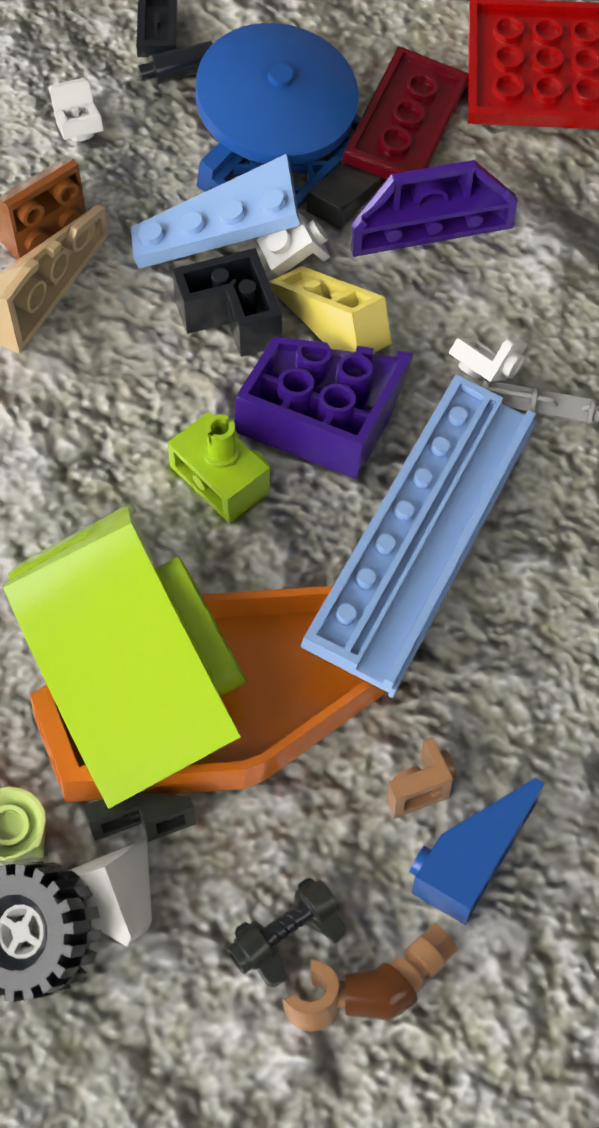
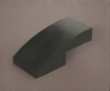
[83,793,196,841]

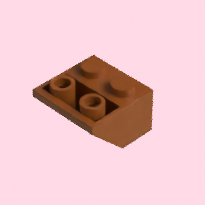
[0,159,86,260]

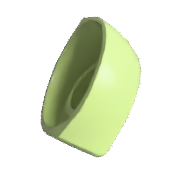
[0,787,46,862]

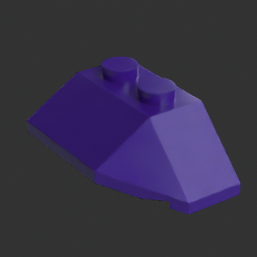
[351,160,518,257]

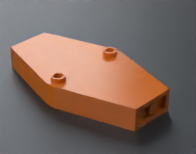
[30,586,387,803]

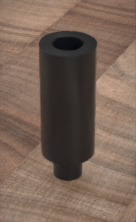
[137,40,213,84]

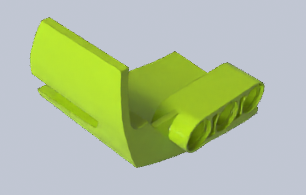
[3,503,247,809]

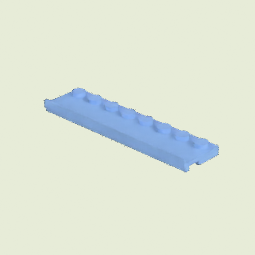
[300,375,537,698]

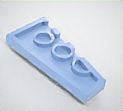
[131,154,301,269]

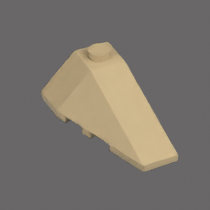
[0,204,109,354]

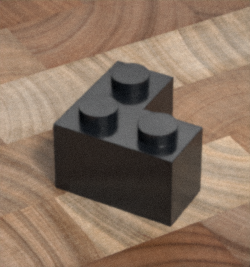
[172,248,282,357]

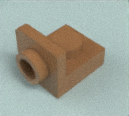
[386,737,456,819]

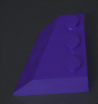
[234,336,413,480]

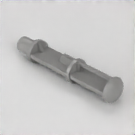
[481,380,599,425]

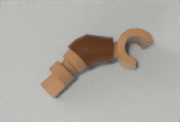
[283,922,458,1032]

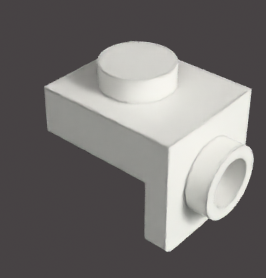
[49,78,104,141]
[256,212,331,277]
[449,338,527,382]

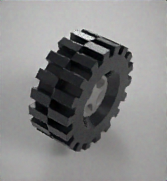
[0,861,101,1002]

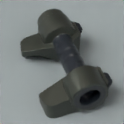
[226,878,346,987]

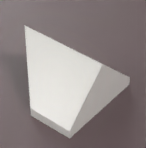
[68,838,152,946]

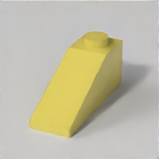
[269,266,392,354]

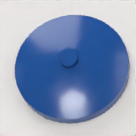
[195,23,359,166]

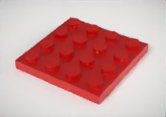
[467,0,599,129]

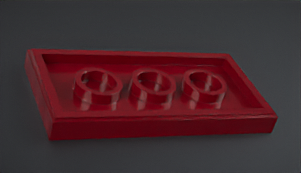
[341,46,469,180]

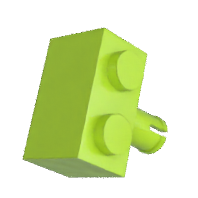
[167,411,271,524]

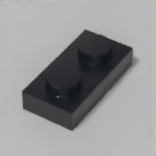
[136,0,178,57]

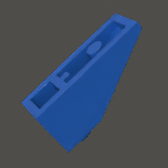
[409,778,544,925]

